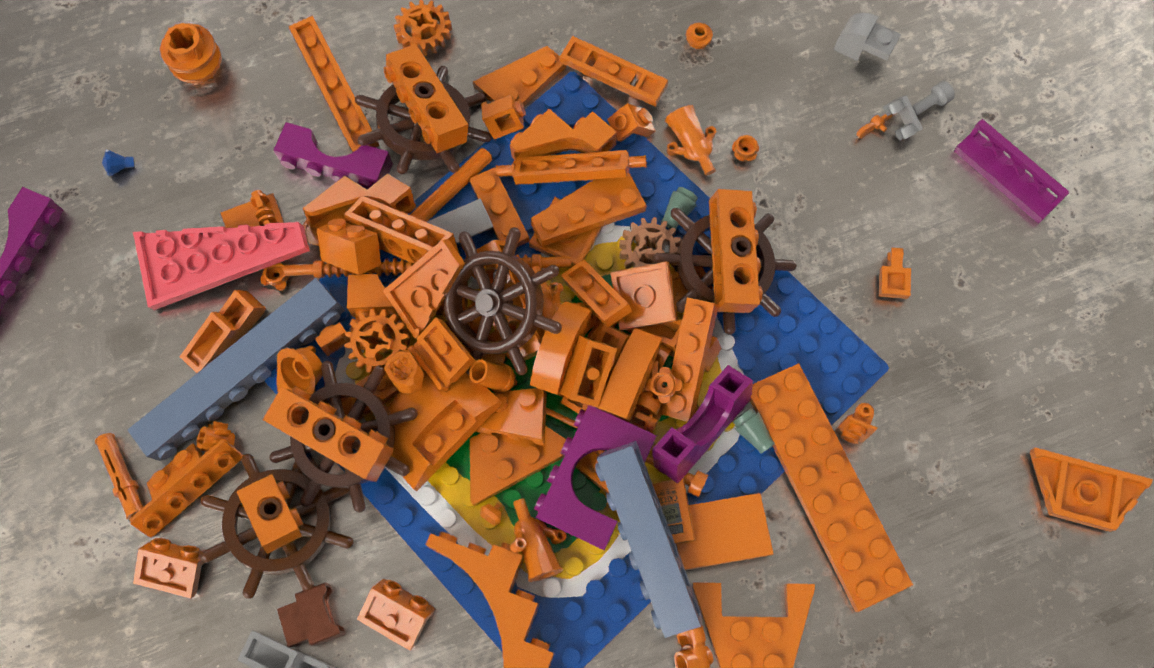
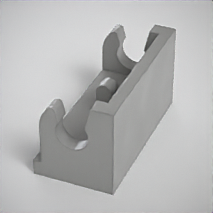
[428,198,494,244]

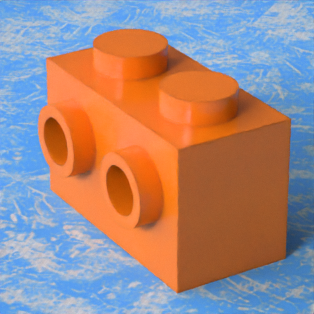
[317,219,381,275]
[560,335,617,408]

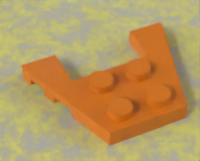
[692,582,815,668]

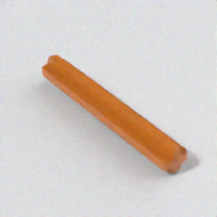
[410,148,492,222]

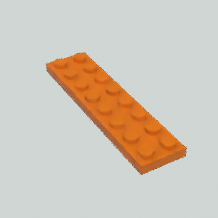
[750,363,913,612]

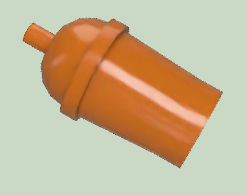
[469,359,517,394]

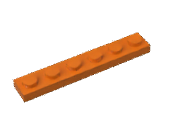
[288,16,380,152]

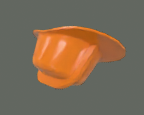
[276,346,323,394]

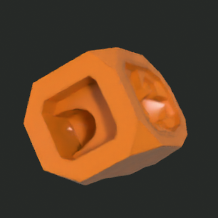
[384,349,425,394]

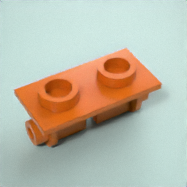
[834,403,877,444]

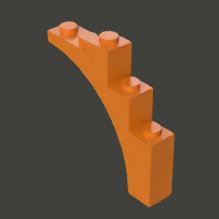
[426,531,554,668]

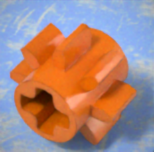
[197,421,235,454]

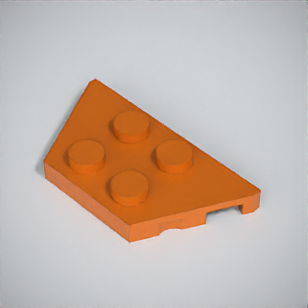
[470,426,566,507]
[1030,447,1153,532]

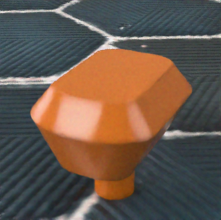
[480,503,502,525]

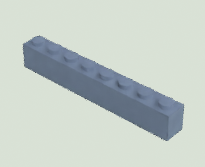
[127,278,345,461]

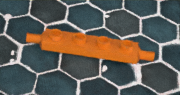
[495,150,647,185]

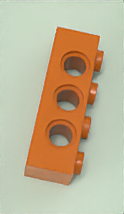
[344,196,460,264]

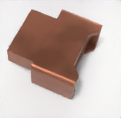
[277,582,346,647]

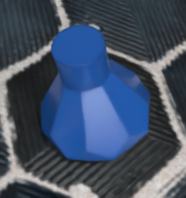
[102,149,135,177]

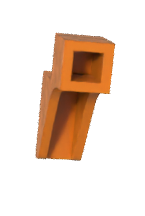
[510,109,617,160]
[302,173,416,231]

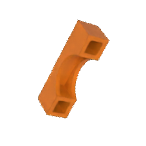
[347,274,468,319]

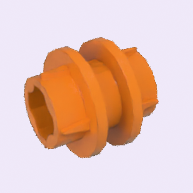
[160,23,222,83]

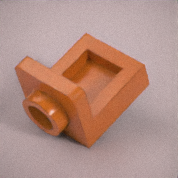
[608,103,655,141]

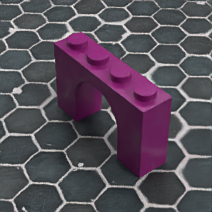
[534,405,657,550]

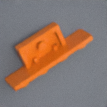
[130,439,243,538]

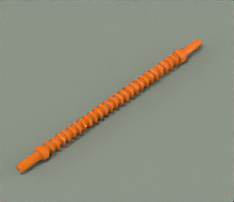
[284,254,571,278]

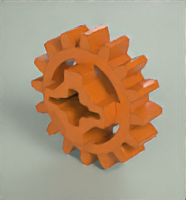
[394,0,452,56]
[344,309,411,373]

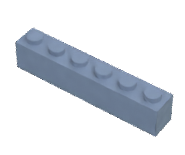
[595,441,703,638]

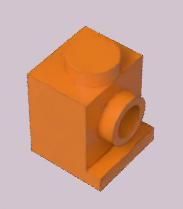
[481,94,526,140]

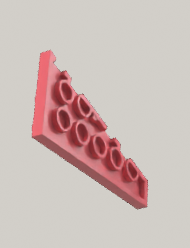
[133,222,310,310]

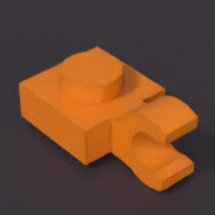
[879,247,911,299]

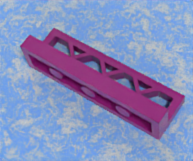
[954,119,1070,224]

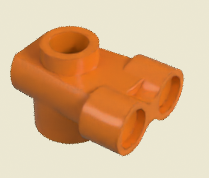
[674,625,713,668]

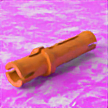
[95,433,144,520]

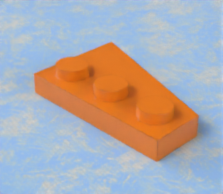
[472,46,567,107]
[383,239,465,339]
[475,388,547,446]

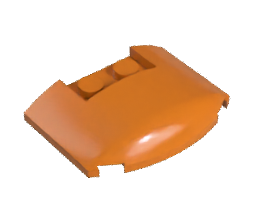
[376,372,502,492]

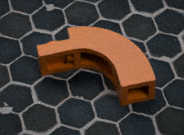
[530,301,599,395]

